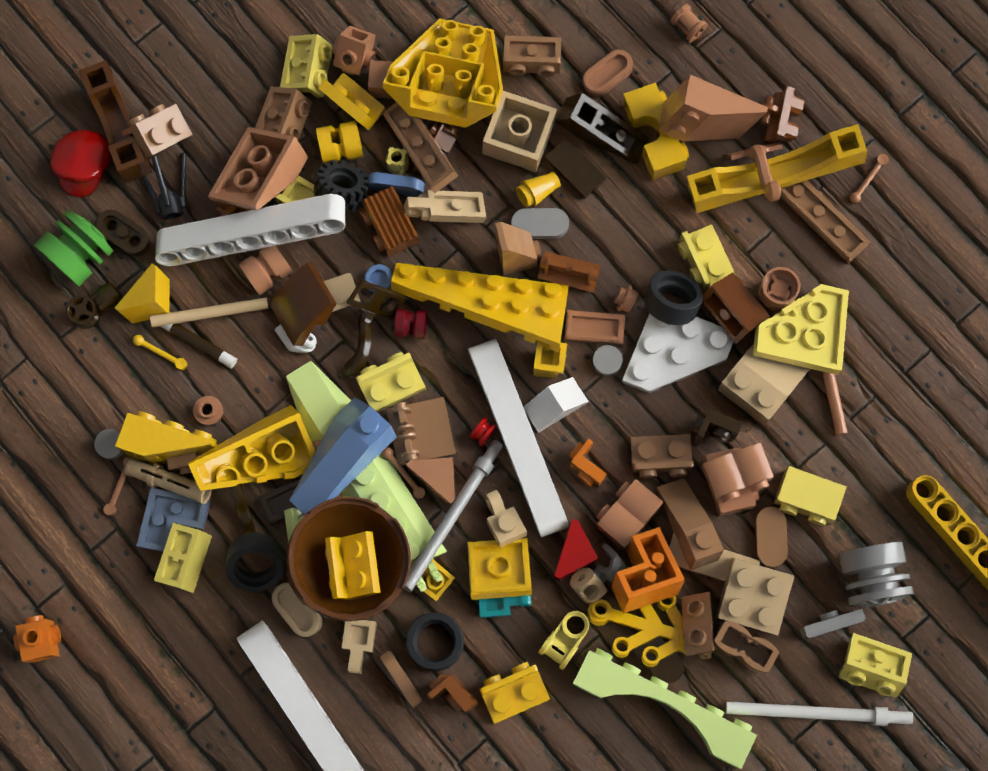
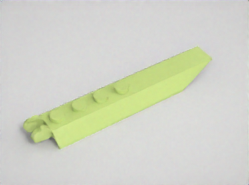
[286,361,447,592]

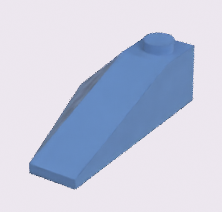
[290,397,397,515]

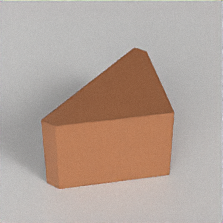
[406,457,456,506]

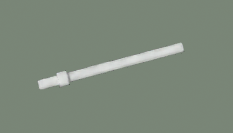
[726,702,913,726]

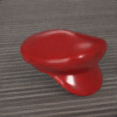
[50,130,111,197]

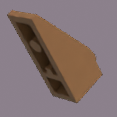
[495,222,542,275]
[656,478,724,571]

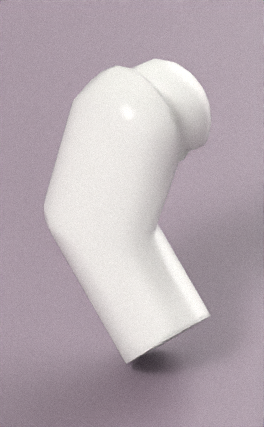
[275,324,317,353]

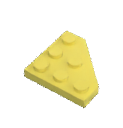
[753,284,849,375]

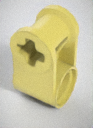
[538,611,589,670]

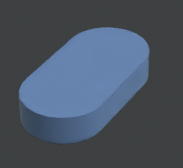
[367,172,425,196]

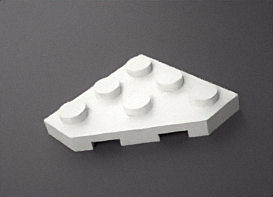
[622,313,734,393]

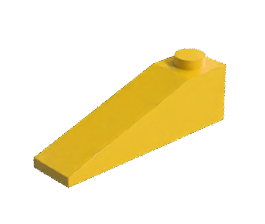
[187,405,316,491]

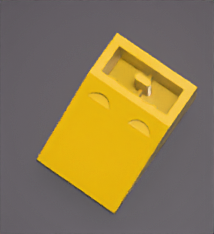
[115,411,217,465]

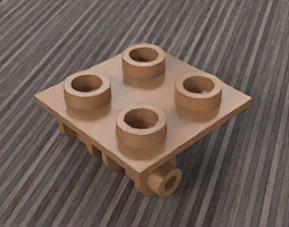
[386,397,456,466]

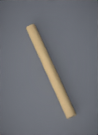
[150,297,269,327]

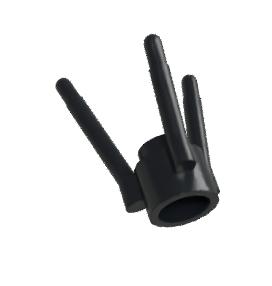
[142,152,188,220]

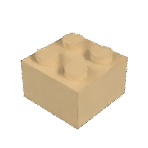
[482,91,557,172]
[715,558,794,635]

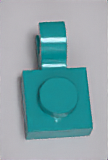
[479,595,532,618]

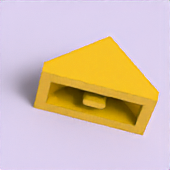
[115,263,170,324]

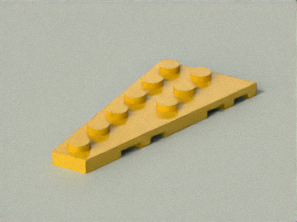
[391,263,569,353]

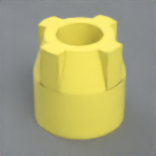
[386,146,410,175]

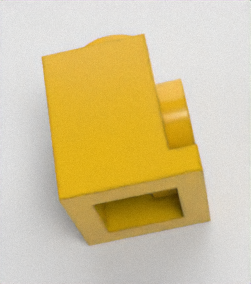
[534,341,567,379]

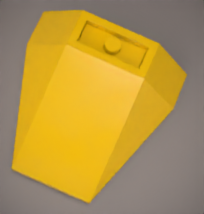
[383,18,503,128]

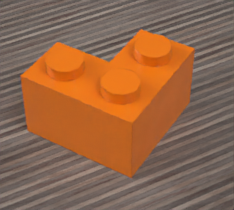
[611,527,685,614]

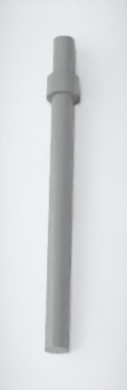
[403,440,503,592]

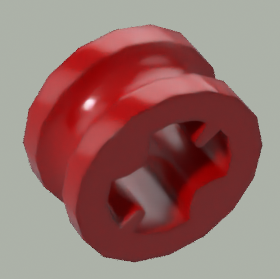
[469,417,498,447]

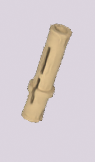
[125,458,212,504]

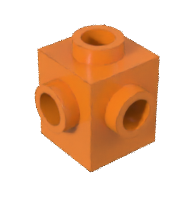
[13,615,61,663]

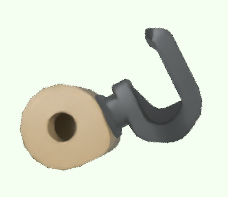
[570,544,629,603]

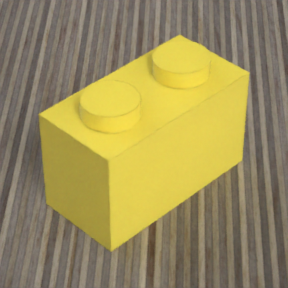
[773,466,847,526]

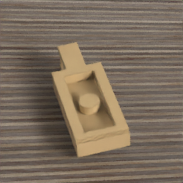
[403,190,486,223]

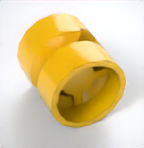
[316,120,364,164]

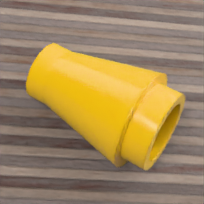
[516,172,561,208]

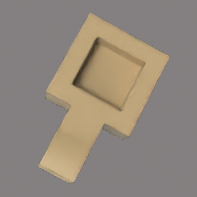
[486,490,527,548]
[342,620,377,674]

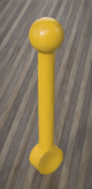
[133,335,187,370]

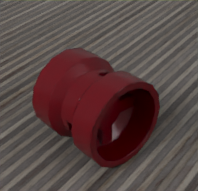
[395,308,427,340]

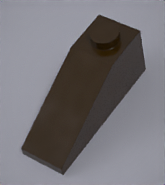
[554,93,649,164]

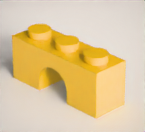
[622,82,689,180]

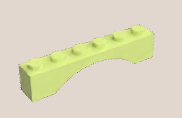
[572,648,757,769]

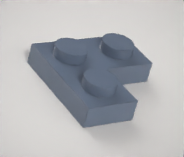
[137,488,211,552]

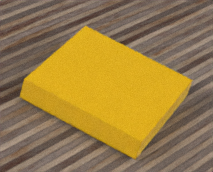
[467,538,532,600]

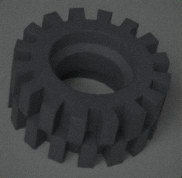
[313,160,369,213]

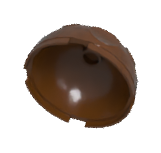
[286,497,411,622]

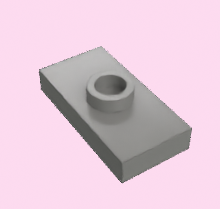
[799,609,866,640]

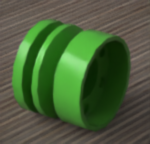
[34,209,113,287]

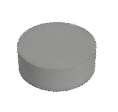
[593,345,623,376]
[94,429,123,460]

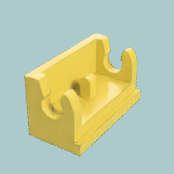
[154,523,212,593]

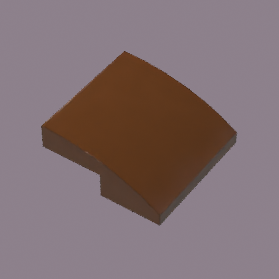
[270,263,337,346]

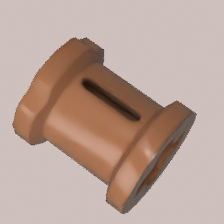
[670,4,708,42]

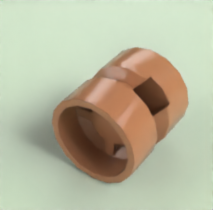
[238,246,293,296]
[757,267,801,314]

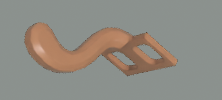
[725,143,783,202]

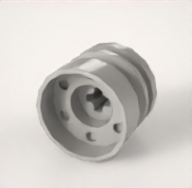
[838,542,914,607]

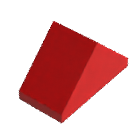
[554,519,598,581]

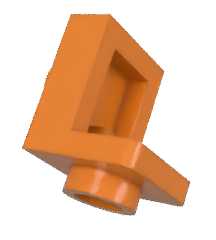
[569,439,607,487]

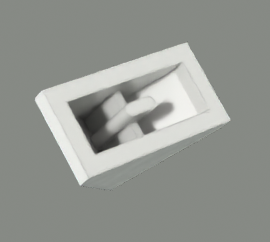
[523,377,588,433]

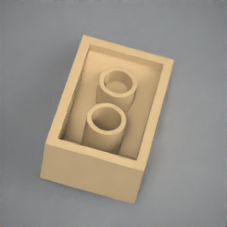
[718,344,810,426]

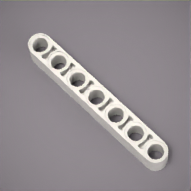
[155,194,345,266]
[468,338,569,538]
[237,620,364,771]

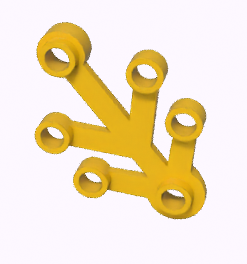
[587,596,685,667]

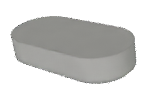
[511,208,569,239]

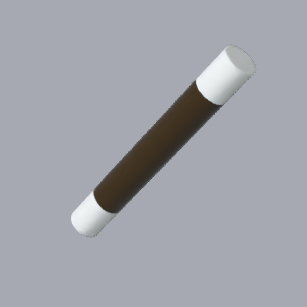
[160,323,237,368]

